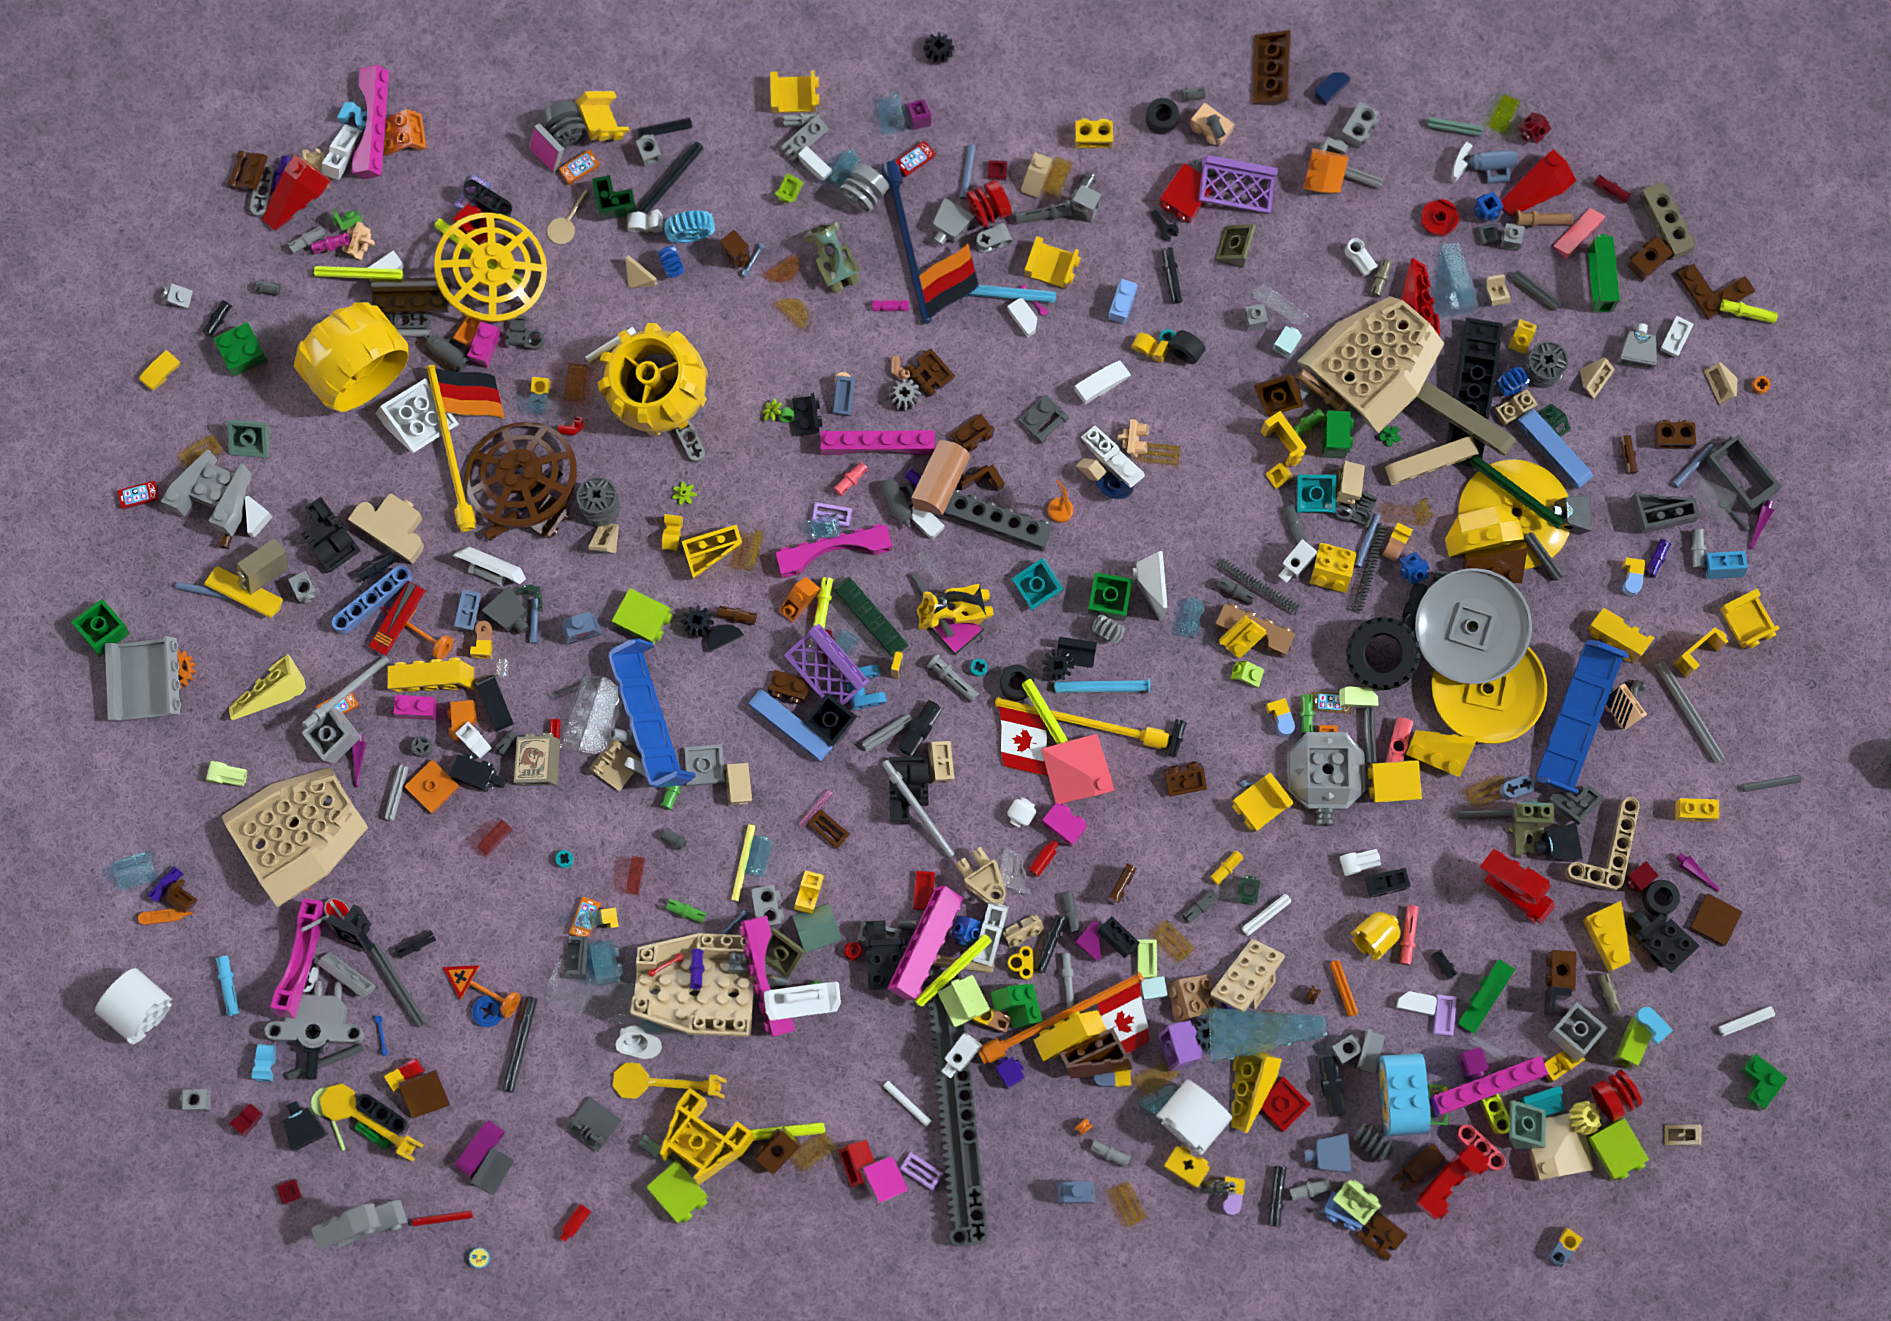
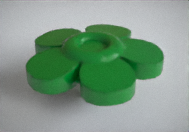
[1379,425,1401,447]

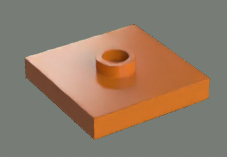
[404,759,460,814]

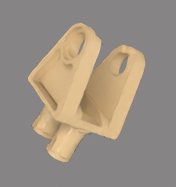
[955,847,1006,905]

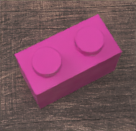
[467,322,501,368]
[394,695,437,720]
[1042,802,1087,847]

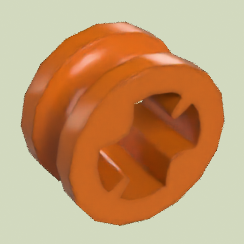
[1752,376,1771,395]
[1074,1118,1094,1136]

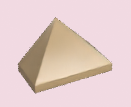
[626,255,657,288]
[1580,358,1615,399]
[1704,362,1738,405]
[588,524,619,554]

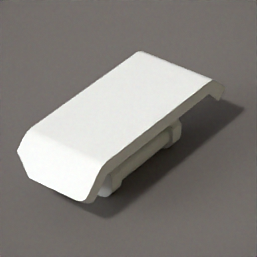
[452,547,526,586]
[764,982,841,1020]

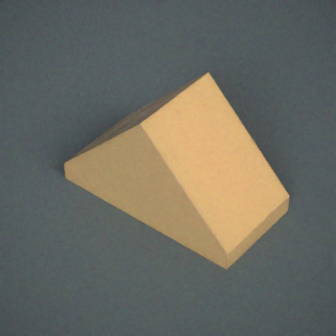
[1665,1125,1701,1147]

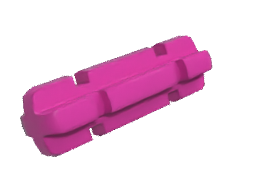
[872,300,909,311]

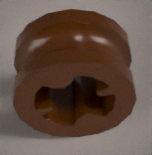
[1305,985,1321,1005]

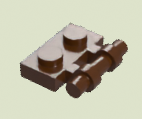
[907,348,955,397]
[1356,1210,1408,1261]

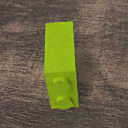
[612,588,673,645]
[1613,1016,1652,1069]
[1587,1118,1649,1181]
[647,1160,709,1224]

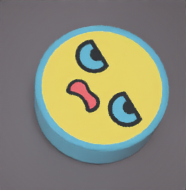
[469,1248,490,1268]

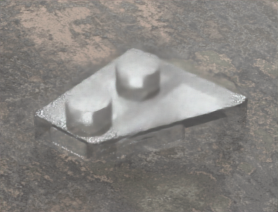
[998,848,1031,897]

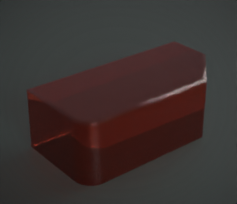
[477,820,513,857]
[626,855,646,896]

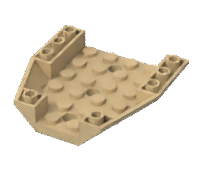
[1297,296,1444,434]
[222,767,368,907]
[631,933,755,1037]

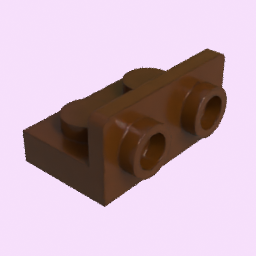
[950,413,994,453]
[768,670,810,704]
[1163,761,1207,797]

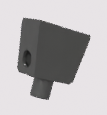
[482,586,529,634]

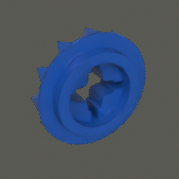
[472,996,503,1028]

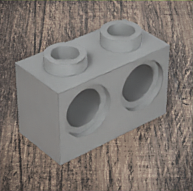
[1340,102,1379,148]
[1071,184,1102,223]
[751,885,784,928]

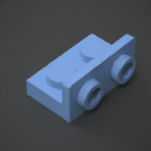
[1322,1191,1362,1231]

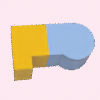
[1622,557,1645,596]
[1266,698,1295,737]

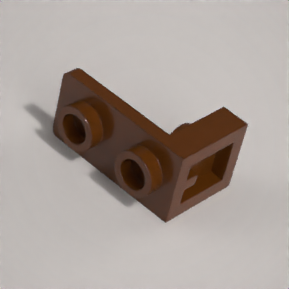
[960,464,1005,491]

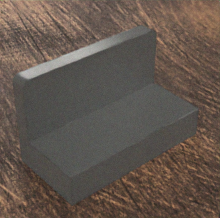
[471,1147,514,1194]

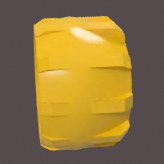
[294,302,409,412]
[597,323,709,436]

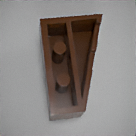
[1463,541,1528,584]
[1059,1028,1132,1079]

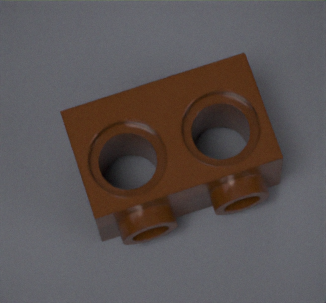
[1654,420,1696,449]

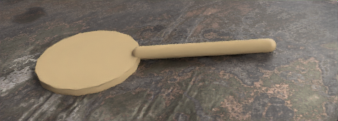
[547,190,588,244]

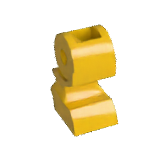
[1131,332,1169,363]
[662,514,683,552]

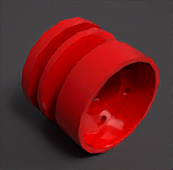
[966,179,1012,228]
[1591,1069,1643,1122]

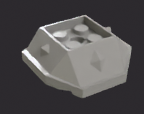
[1287,732,1365,810]

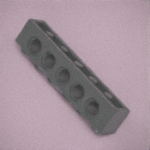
[942,489,1053,552]

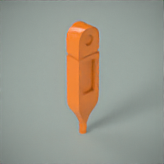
[138,909,193,925]

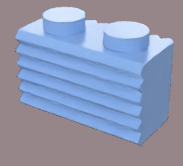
[1108,279,1138,324]

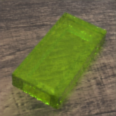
[1488,94,1521,134]

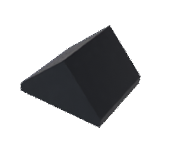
[803,693,857,746]

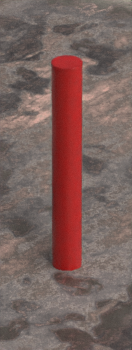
[412,1210,473,1227]

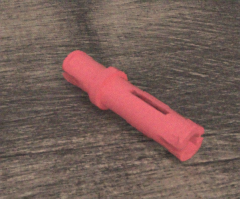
[1400,905,1419,965]

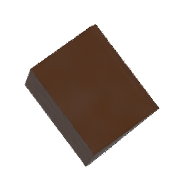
[1254,374,1303,417]

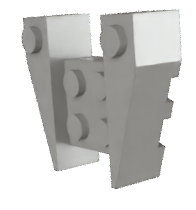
[161,450,251,536]
[311,1200,408,1251]

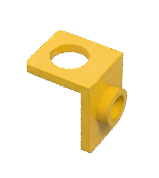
[1508,319,1537,354]

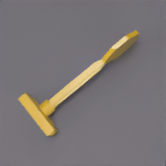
[613,1062,726,1099]
[320,1083,424,1162]

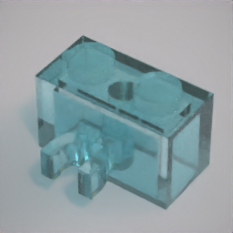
[589,939,623,986]

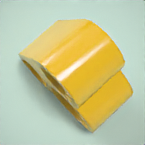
[1008,946,1033,981]

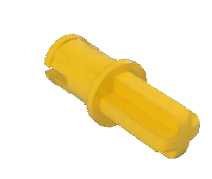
[1210,851,1244,885]

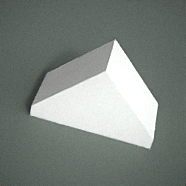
[245,496,272,538]

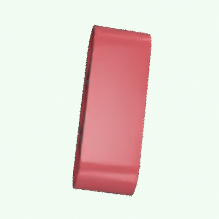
[1456,1124,1506,1171]

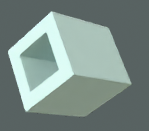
[1273,326,1302,359]
[1140,976,1167,1001]

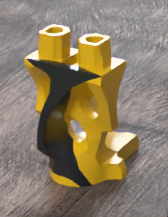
[916,584,994,630]

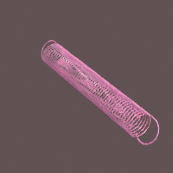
[797,787,834,828]

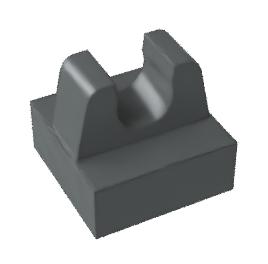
[729,953,749,974]

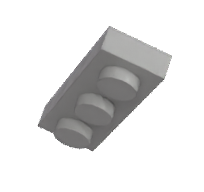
[317,952,376,998]

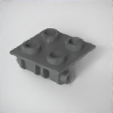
[566,1097,621,1152]

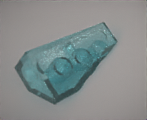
[1434,242,1478,318]

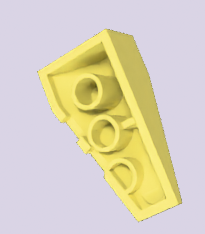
[229,654,306,720]

